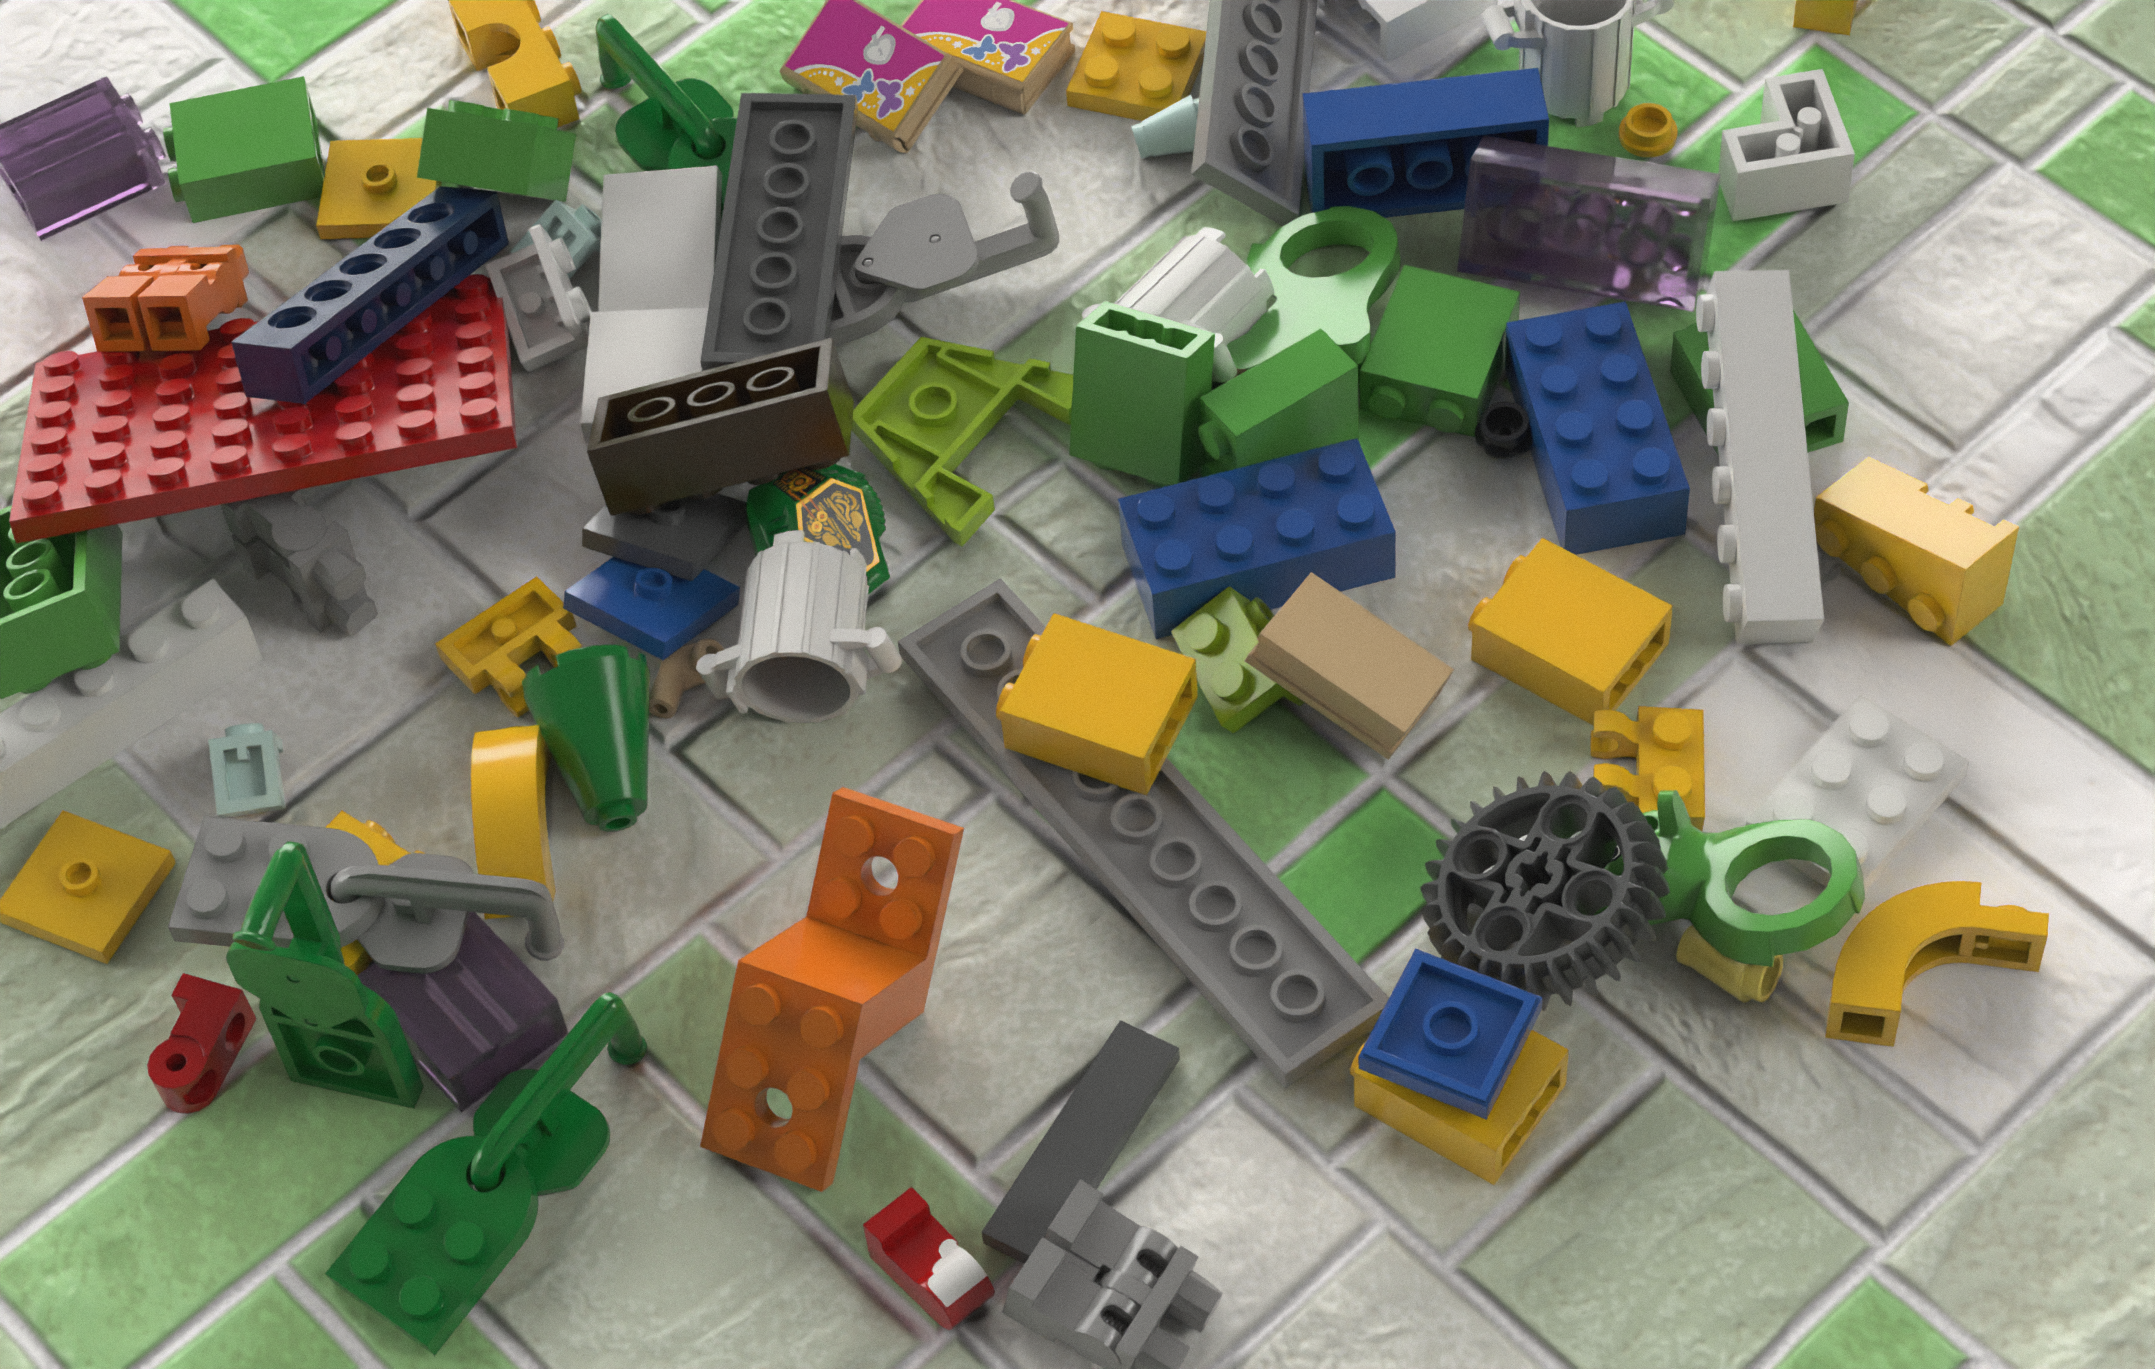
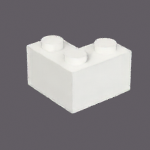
[1718,69,1855,221]

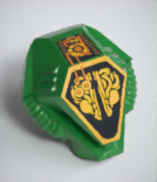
[746,464,890,594]

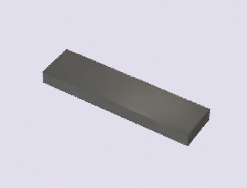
[981,1020,1180,1264]

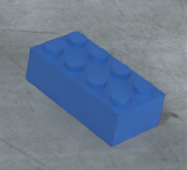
[1302,68,1549,218]
[1505,301,1690,555]
[1118,438,1396,639]

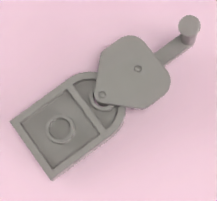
[829,171,1059,347]
[168,816,564,973]

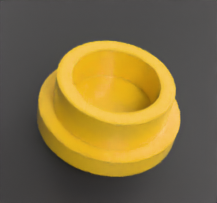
[1619,103,1678,157]

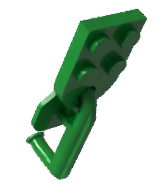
[595,13,737,229]
[226,841,424,1109]
[325,992,647,1356]

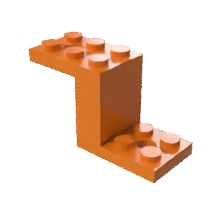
[700,787,964,1192]

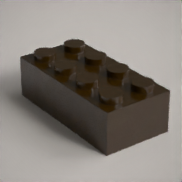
[587,338,854,516]

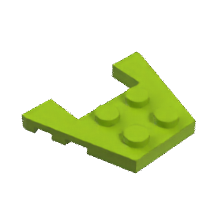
[851,337,1073,547]

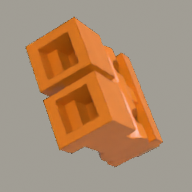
[82,244,249,352]

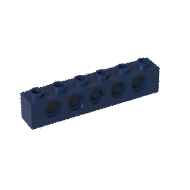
[231,186,509,404]

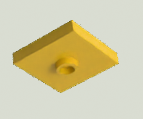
[316,138,442,239]
[0,810,176,964]

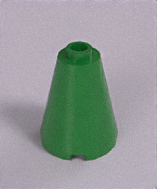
[522,645,650,832]

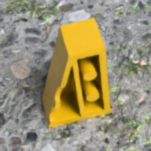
[1814,456,2019,646]

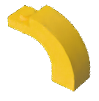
[471,725,556,920]
[1825,881,2049,1047]

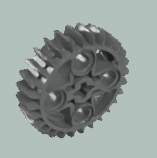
[1420,771,1670,1011]

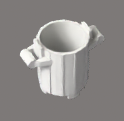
[1482,0,1674,127]
[1082,227,1274,382]
[696,530,902,723]

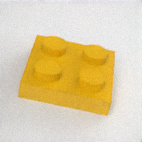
[1066,11,1206,121]

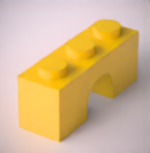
[448,0,582,128]

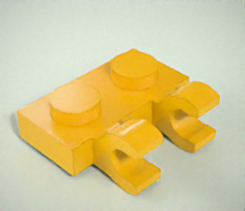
[435,576,582,718]
[1590,706,1705,831]

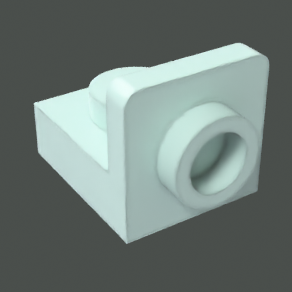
[510,200,602,279]
[208,723,285,818]

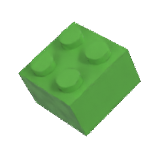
[417,100,576,202]

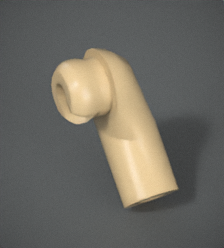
[649,638,724,719]

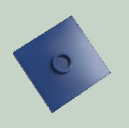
[563,557,740,660]
[1358,948,1542,1120]

